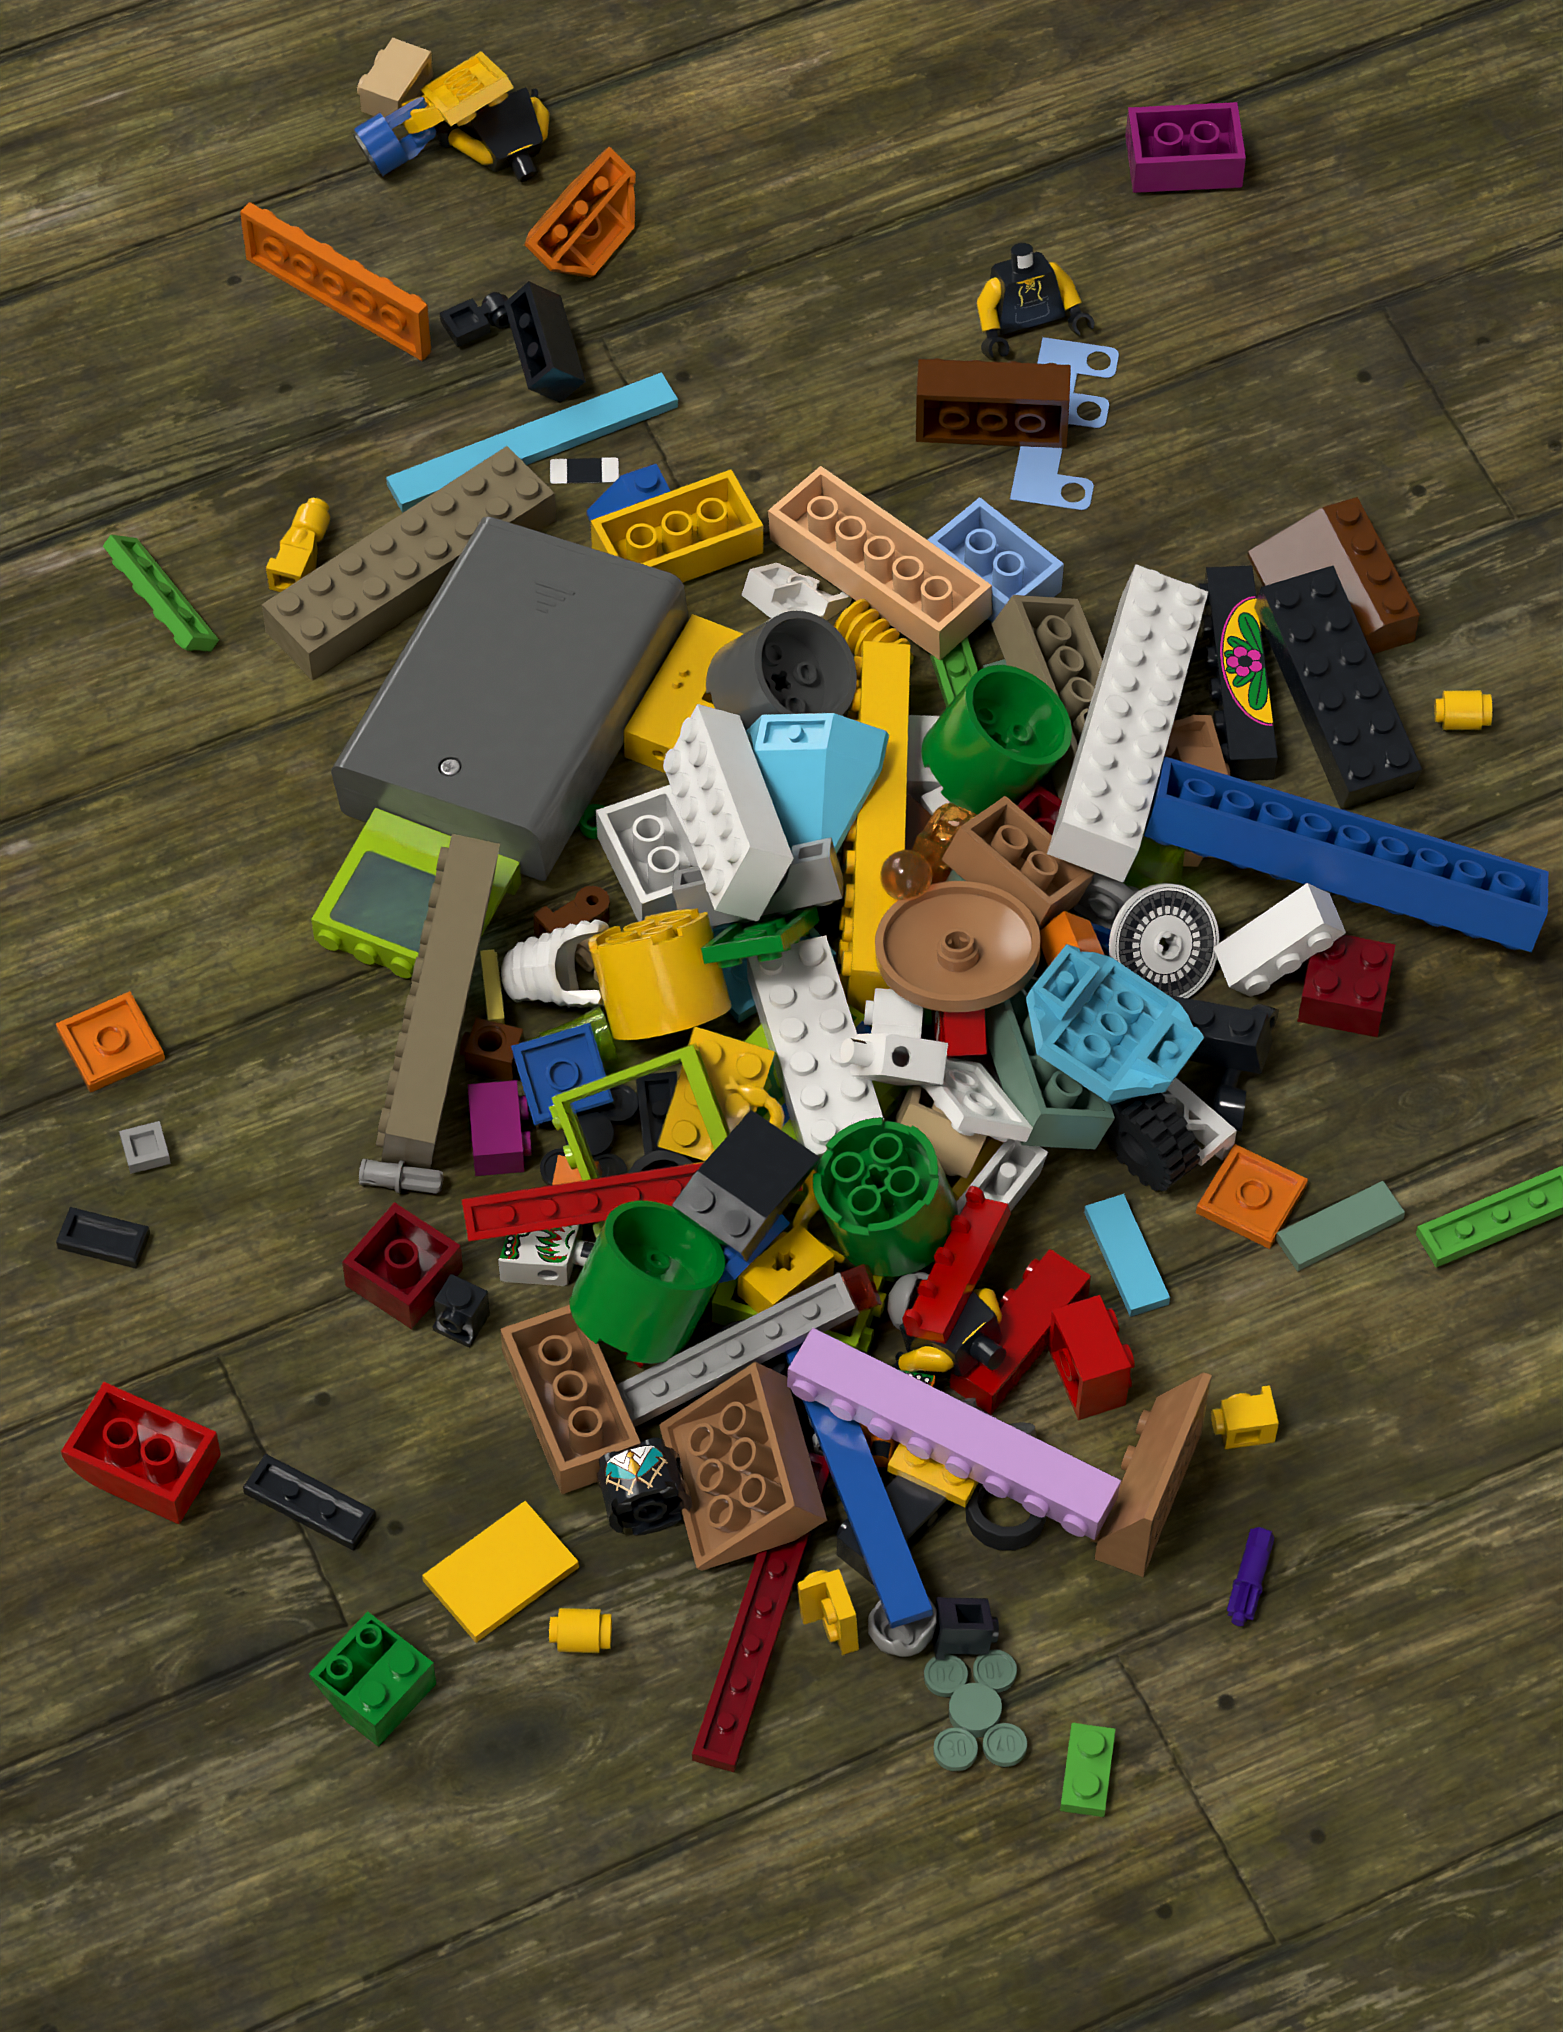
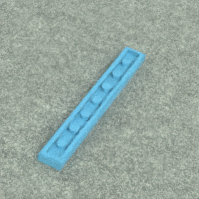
[386,372,678,513]

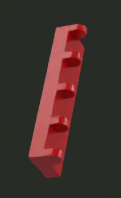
[902,1186,1011,1344]

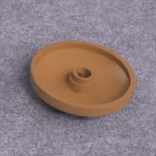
[875,881,1041,1012]

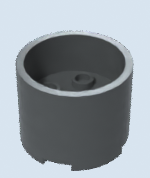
[706,611,857,731]

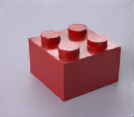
[1048,1295,1135,1420]

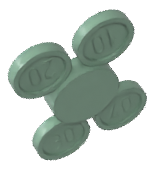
[924,1650,1027,1771]

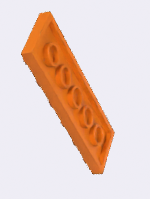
[240,202,431,361]

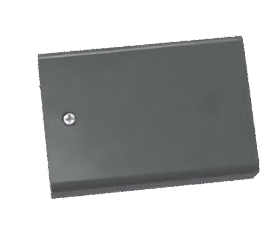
[331,517,689,881]

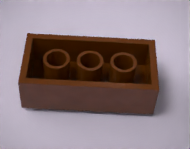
[916,358,1071,448]

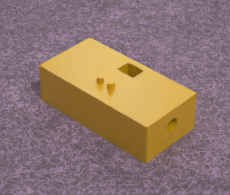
[624,614,743,773]

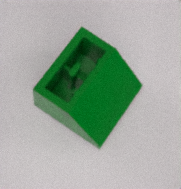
[309,1611,436,1747]

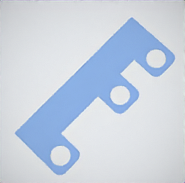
[1010,337,1119,510]

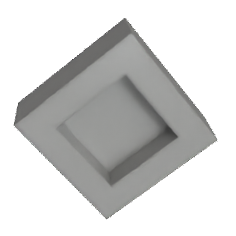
[119,1121,171,1174]

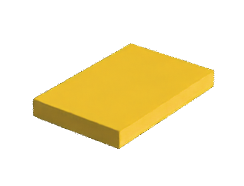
[422,1501,579,1643]

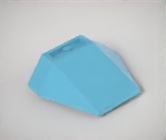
[746,713,889,854]

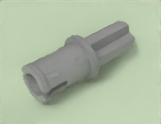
[359,1158,443,1194]

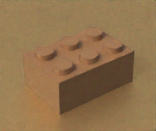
[942,796,1095,931]

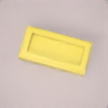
[480,949,505,1024]

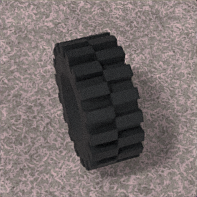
[1104,1093,1200,1192]

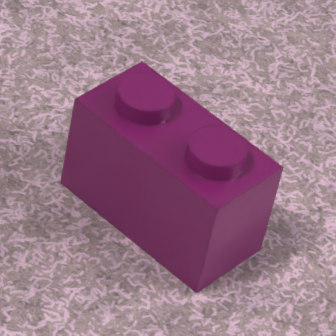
[468,1080,532,1176]

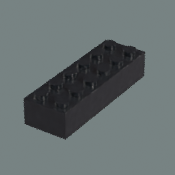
[1254,565,1422,810]

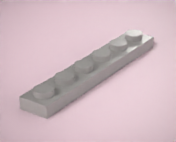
[616,1273,860,1427]

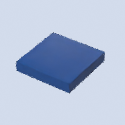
[511,1023,614,1126]

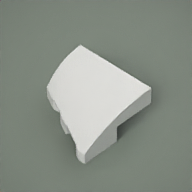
[742,563,852,621]

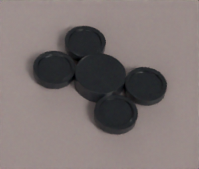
[540,1084,639,1185]

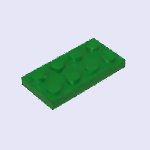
[701,906,820,968]

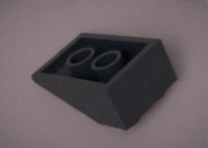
[672,1110,821,1262]

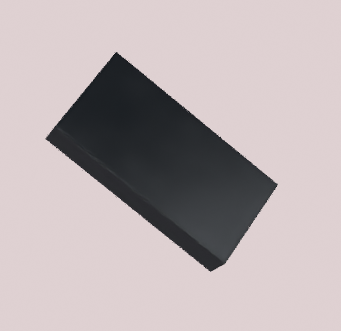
[56,1207,150,1269]

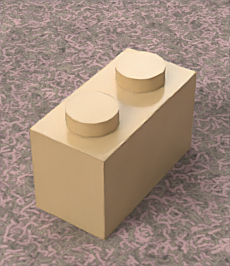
[357,38,433,126]

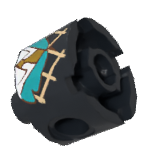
[597,1438,692,1535]

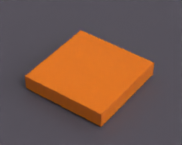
[56,991,165,1093]
[1196,1144,1308,1249]

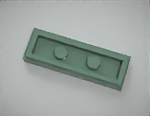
[1276,1181,1405,1272]

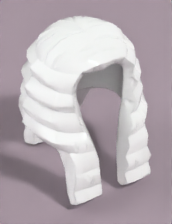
[501,920,609,1008]

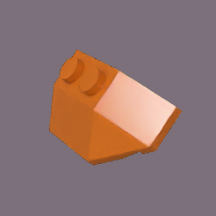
[524,146,636,278]

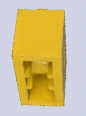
[737,1224,835,1313]

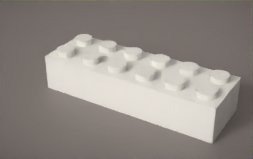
[663,704,794,921]
[747,935,884,1172]

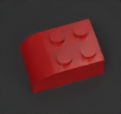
[61,1382,221,1524]

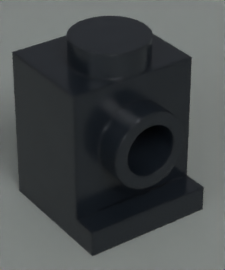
[432,1274,490,1348]
[932,1597,999,1660]

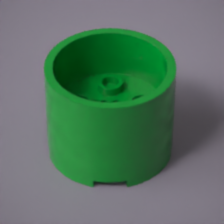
[921,665,1072,815]
[813,1117,958,1277]
[569,1201,725,1364]

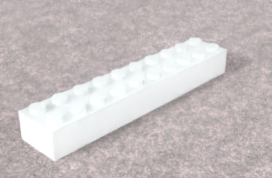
[1047,565,1208,882]

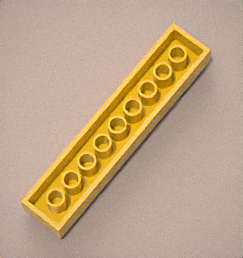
[838,641,910,1015]

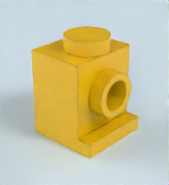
[1211,1385,1279,1449]

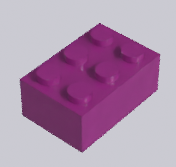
[1125,102,1246,193]

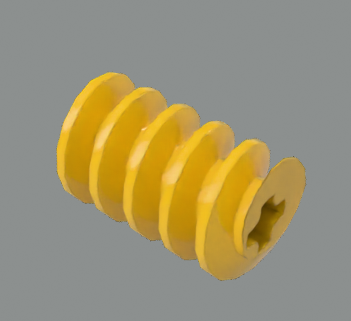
[834,599,914,665]

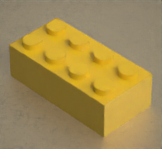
[591,469,763,583]

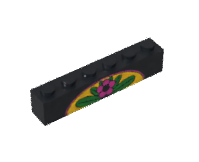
[1198,565,1278,781]

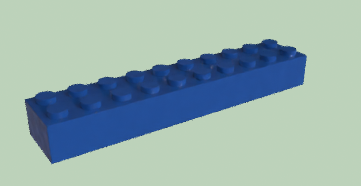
[1144,756,1549,952]

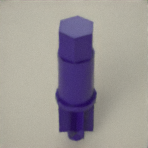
[1227,1527,1274,1626]

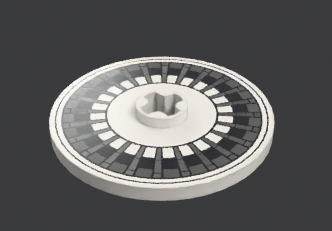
[1109,883,1219,998]

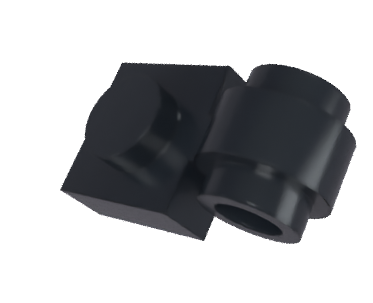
[439,292,510,347]

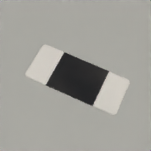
[550,457,619,484]

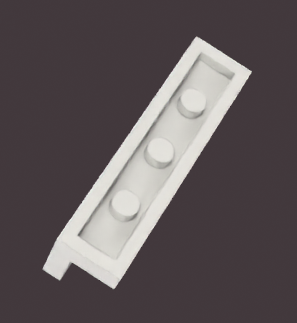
[1162,1078,1237,1166]

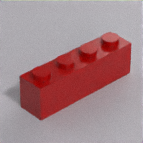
[950,1249,1091,1415]

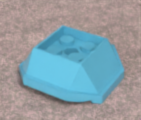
[1026,944,1204,1105]

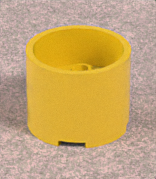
[588,908,732,1040]

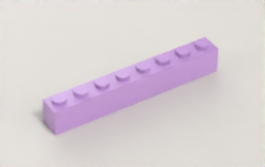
[787,1327,1121,1540]

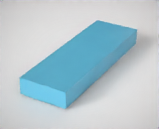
[1084,1194,1170,1317]

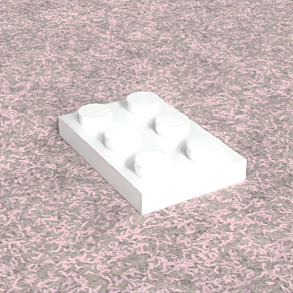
[906,1057,1033,1142]

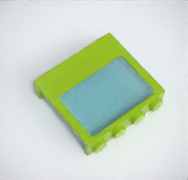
[311,808,521,979]

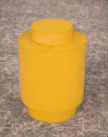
[1434,690,1492,730]
[549,1608,612,1653]

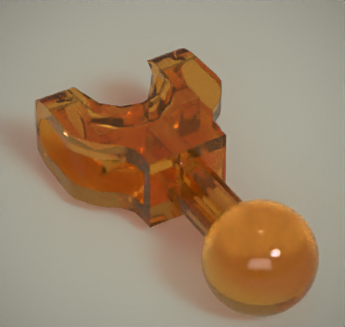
[880,803,977,900]

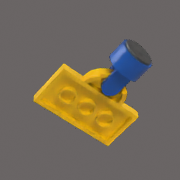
[353,51,514,176]

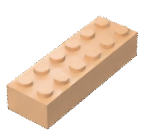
[768,466,992,660]

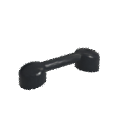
[1212,1004,1279,1132]

